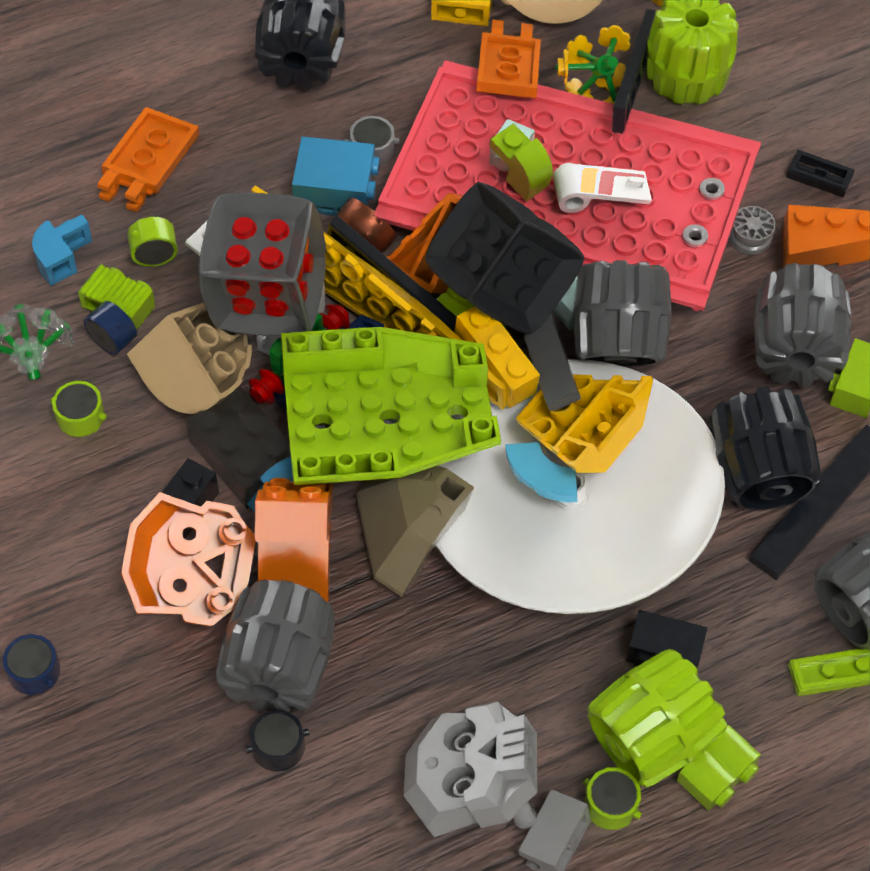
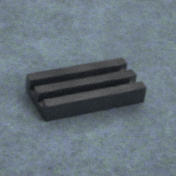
[786,150,855,198]

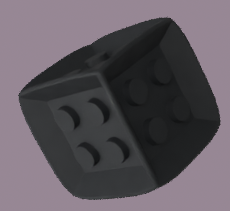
[425,182,584,334]

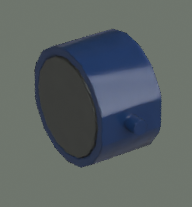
[83,301,137,355]
[3,634,60,695]

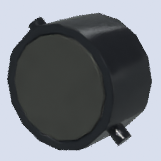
[245,710,310,772]

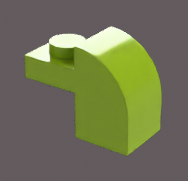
[489,123,553,202]

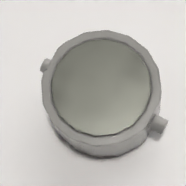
[345,115,399,166]

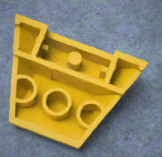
[516,374,653,473]

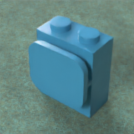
[292,137,380,216]

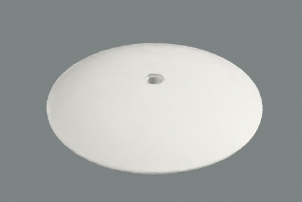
[436,359,725,614]

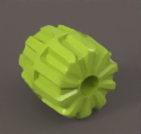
[646,0,739,105]
[587,649,727,788]

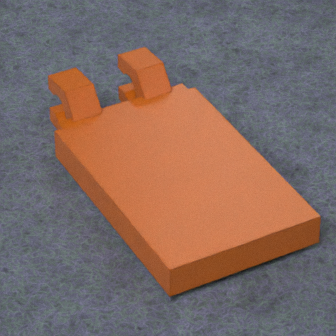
[476,20,541,98]
[97,107,199,213]

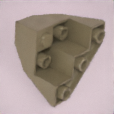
[356,466,474,598]

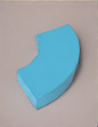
[505,442,578,502]

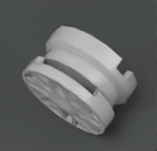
[729,206,775,255]

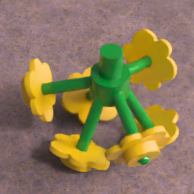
[555,25,630,104]

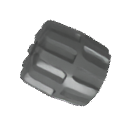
[573,260,672,366]
[754,263,852,388]
[813,532,870,650]
[216,579,335,712]

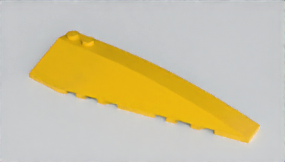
[251,185,507,409]

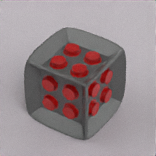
[199,192,326,336]

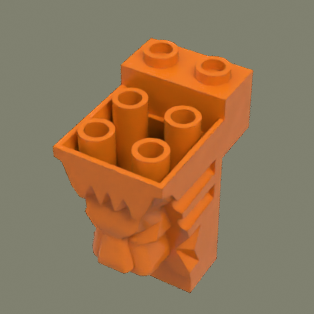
[255,478,333,603]

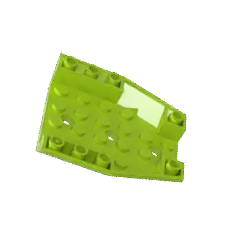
[281,327,501,485]

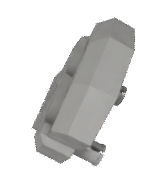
[404,701,537,838]

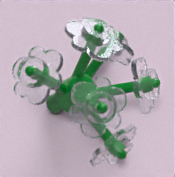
[0,304,75,380]

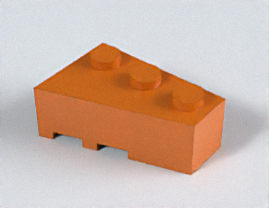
[386,193,463,293]
[782,205,870,268]

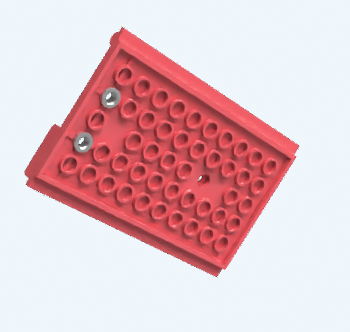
[374,60,761,312]

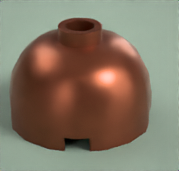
[337,197,397,253]

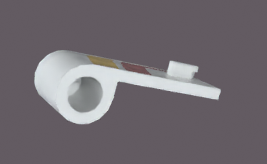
[553,163,652,213]

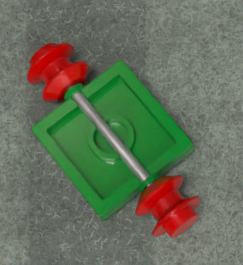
[249,304,350,404]

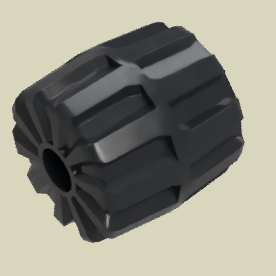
[254,0,346,90]
[709,386,822,511]

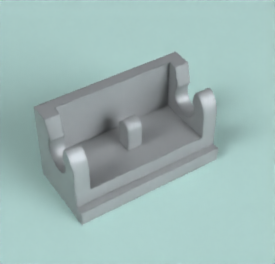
[518,789,591,871]

